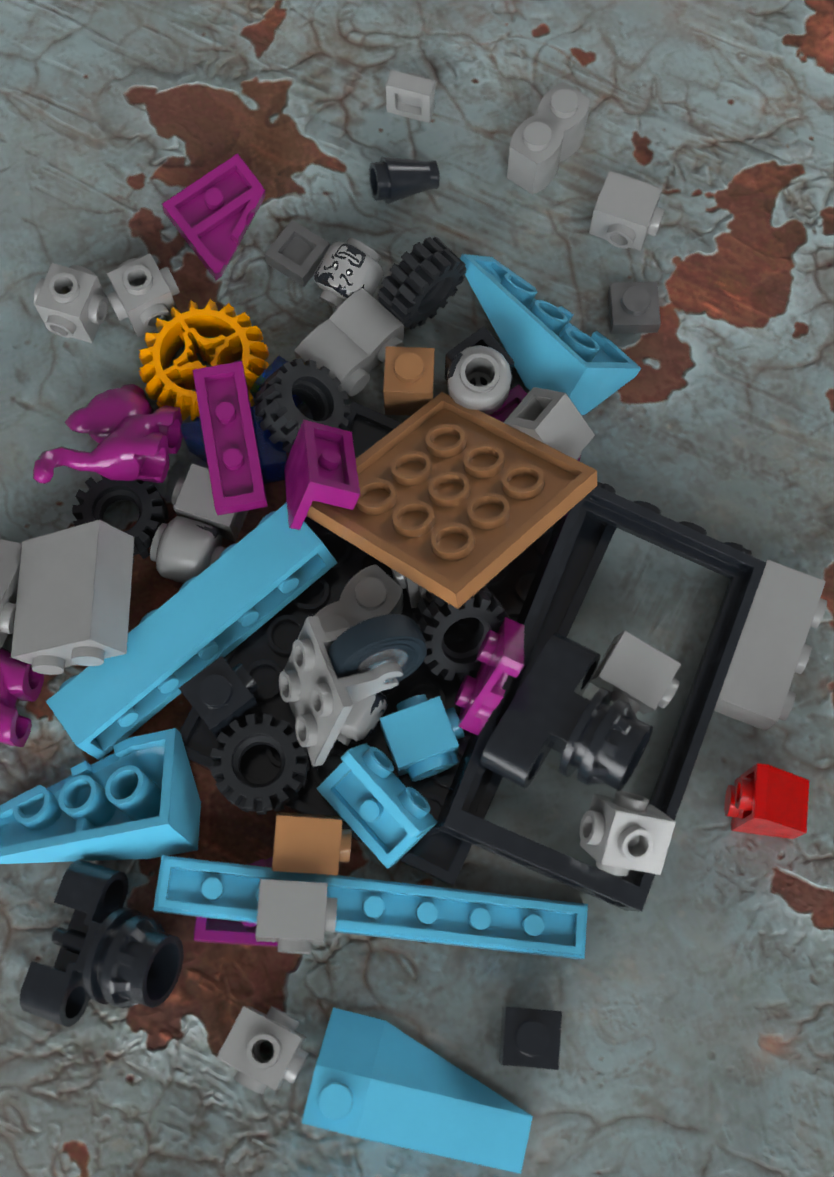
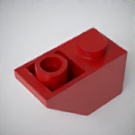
[724,763,810,839]

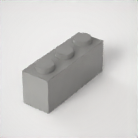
[714,559,827,731]

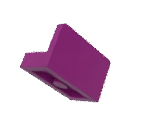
[284,419,360,530]

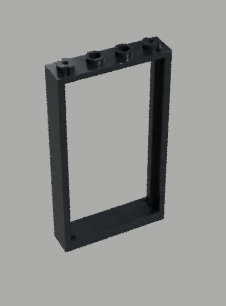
[434,481,766,912]

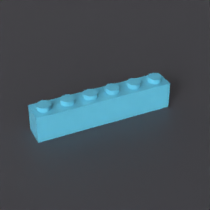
[46,502,337,760]

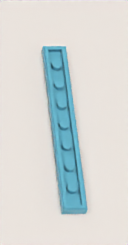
[153,855,588,960]

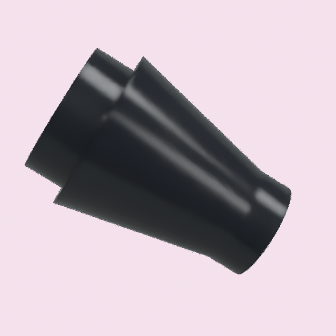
[369,156,440,204]

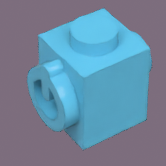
[380,694,464,781]

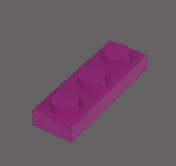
[193,361,268,516]

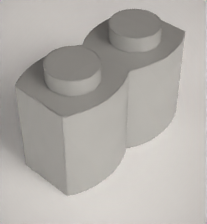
[507,82,591,195]
[294,288,404,397]
[314,564,404,633]

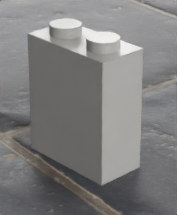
[11,520,135,675]

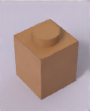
[383,346,435,416]
[272,812,352,875]

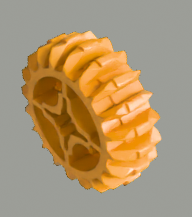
[139,299,270,428]

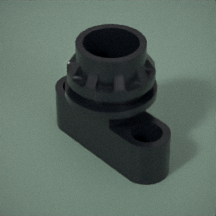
[481,632,653,791]
[20,859,184,1027]

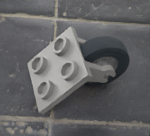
[279,614,427,767]

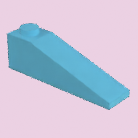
[460,254,641,415]
[0,728,201,864]
[301,1007,533,1174]

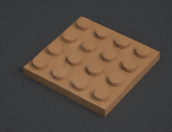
[306,392,597,609]

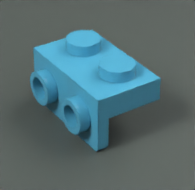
[316,743,437,869]

